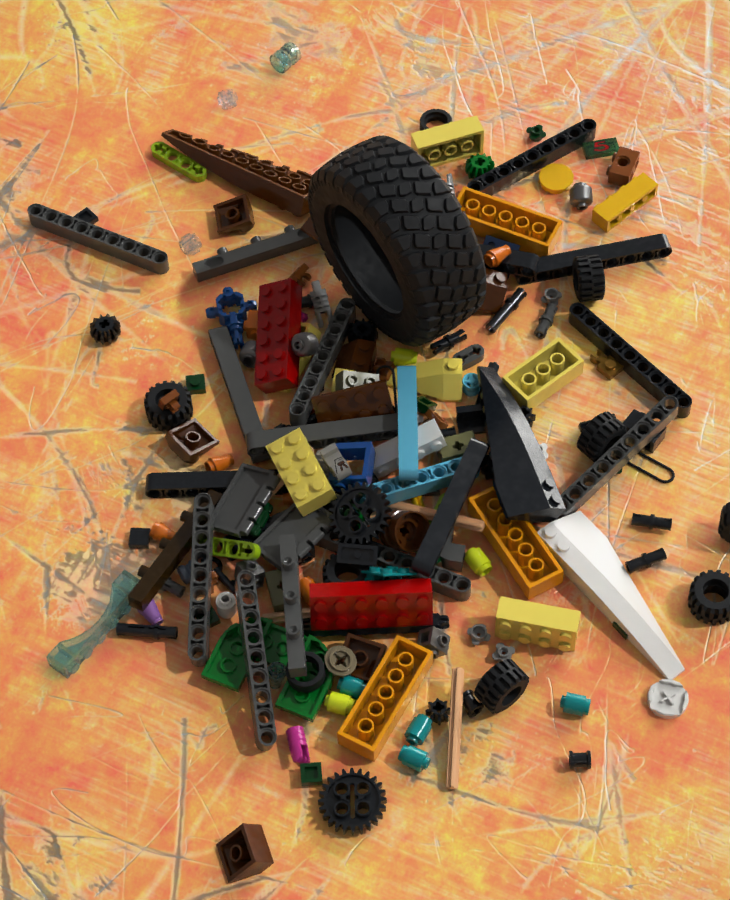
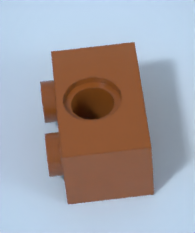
[606,146,640,187]

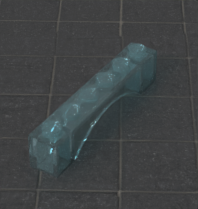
[46,570,140,678]

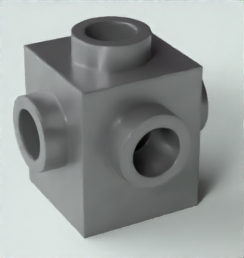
[234,560,265,589]
[417,626,450,659]

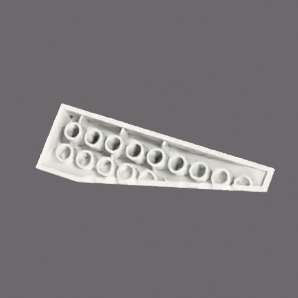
[537,511,685,680]

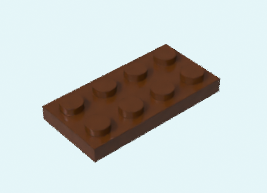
[311,379,395,423]

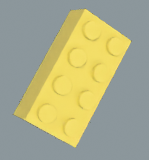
[411,115,484,167]
[502,337,584,409]
[265,427,337,517]
[495,596,581,651]

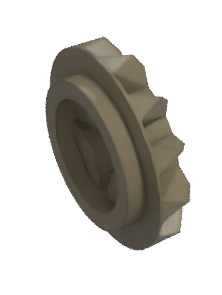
[324,645,357,677]

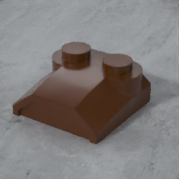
[213,194,255,234]
[165,418,220,464]
[336,633,387,683]

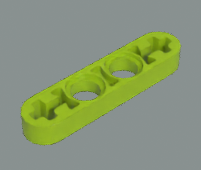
[151,141,207,183]
[198,537,261,561]

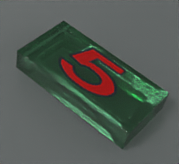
[582,137,619,160]

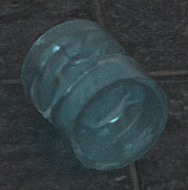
[269,42,302,73]

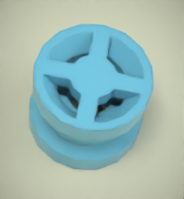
[462,373,481,397]

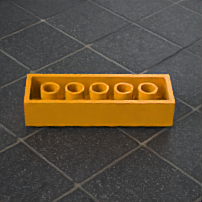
[457,186,562,257]
[468,486,564,600]
[337,634,433,762]

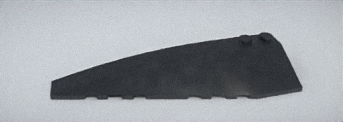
[477,366,566,522]

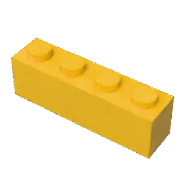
[592,172,658,233]

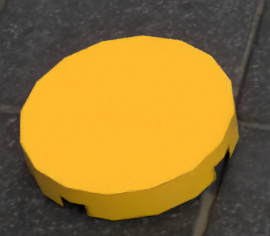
[539,163,574,194]

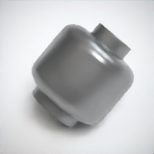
[569,182,593,210]
[291,332,319,357]
[239,340,256,368]

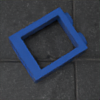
[328,441,376,492]

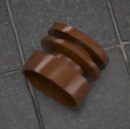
[378,510,430,552]

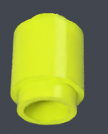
[390,347,418,366]
[464,547,493,577]
[324,691,356,716]

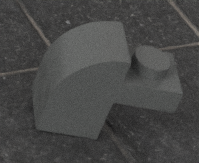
[440,526,466,572]

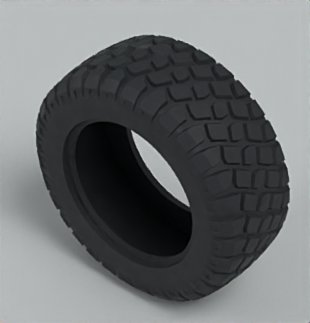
[308,135,486,347]

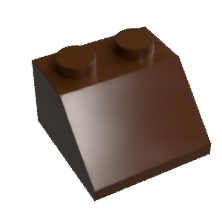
[478,267,507,314]
[332,339,377,378]
[216,823,274,883]

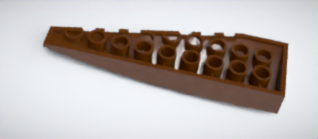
[161,129,312,217]

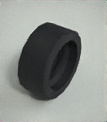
[420,109,452,131]
[286,651,326,693]

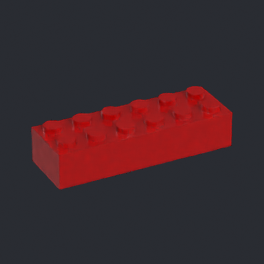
[254,278,302,394]
[309,578,433,631]

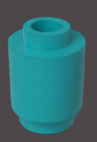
[337,675,367,700]
[560,692,591,716]
[404,714,433,746]
[398,745,431,772]

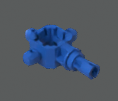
[205,287,257,349]

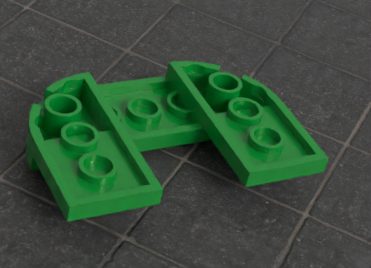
[201,617,334,722]

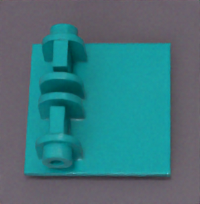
[361,566,417,581]

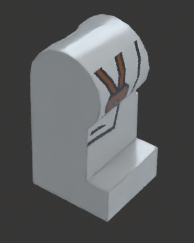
[319,442,353,482]

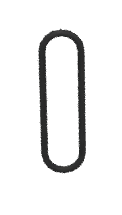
[376,365,398,413]
[616,445,675,483]

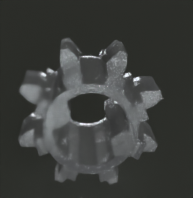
[217,89,238,110]
[179,233,202,256]

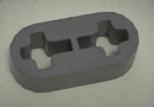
[452,344,484,371]

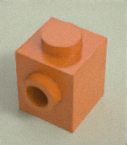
[243,310,258,340]

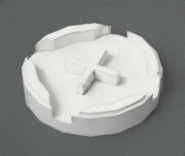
[647,679,689,719]

